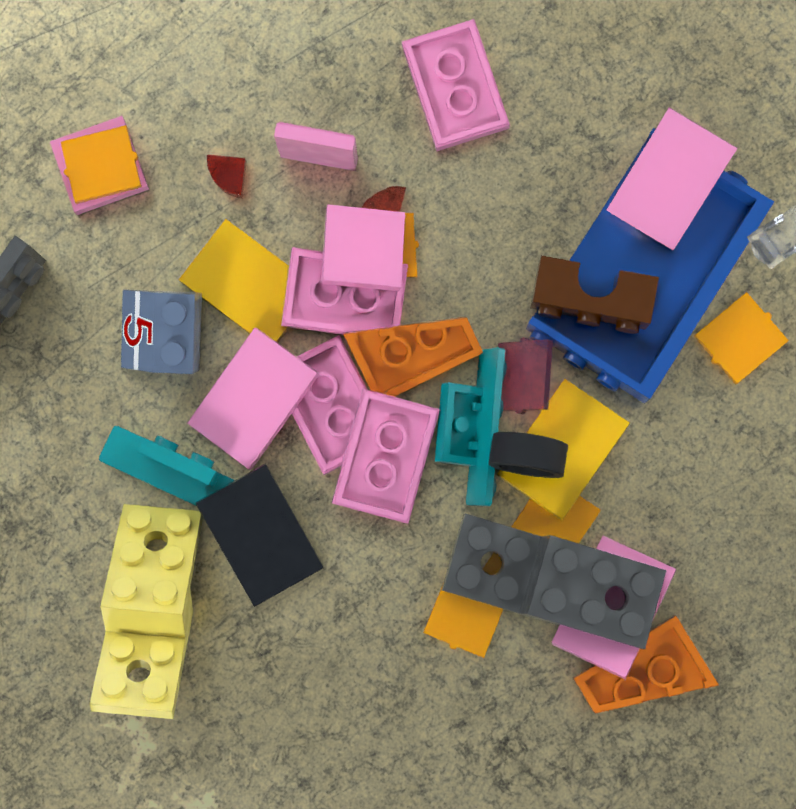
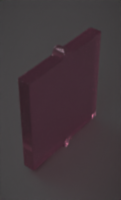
[498,337,553,415]

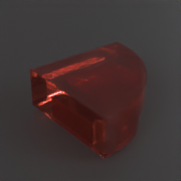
[207,155,247,199]
[362,186,406,212]

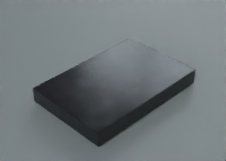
[196,463,324,607]

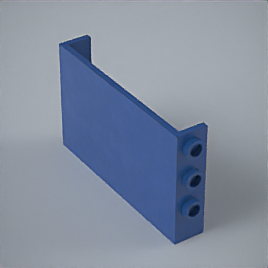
[526,128,774,404]

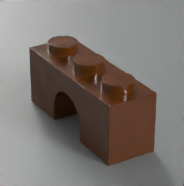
[530,255,659,334]

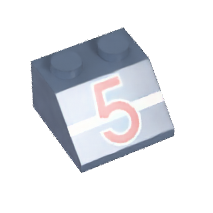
[121,290,202,374]

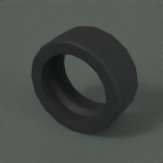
[489,432,568,478]

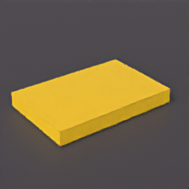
[178,219,290,343]
[497,379,630,521]

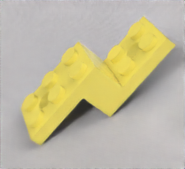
[90,504,203,719]

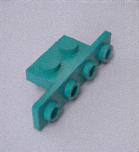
[435,347,507,506]
[99,426,235,506]

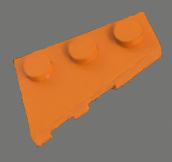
[343,317,483,397]
[572,615,719,714]

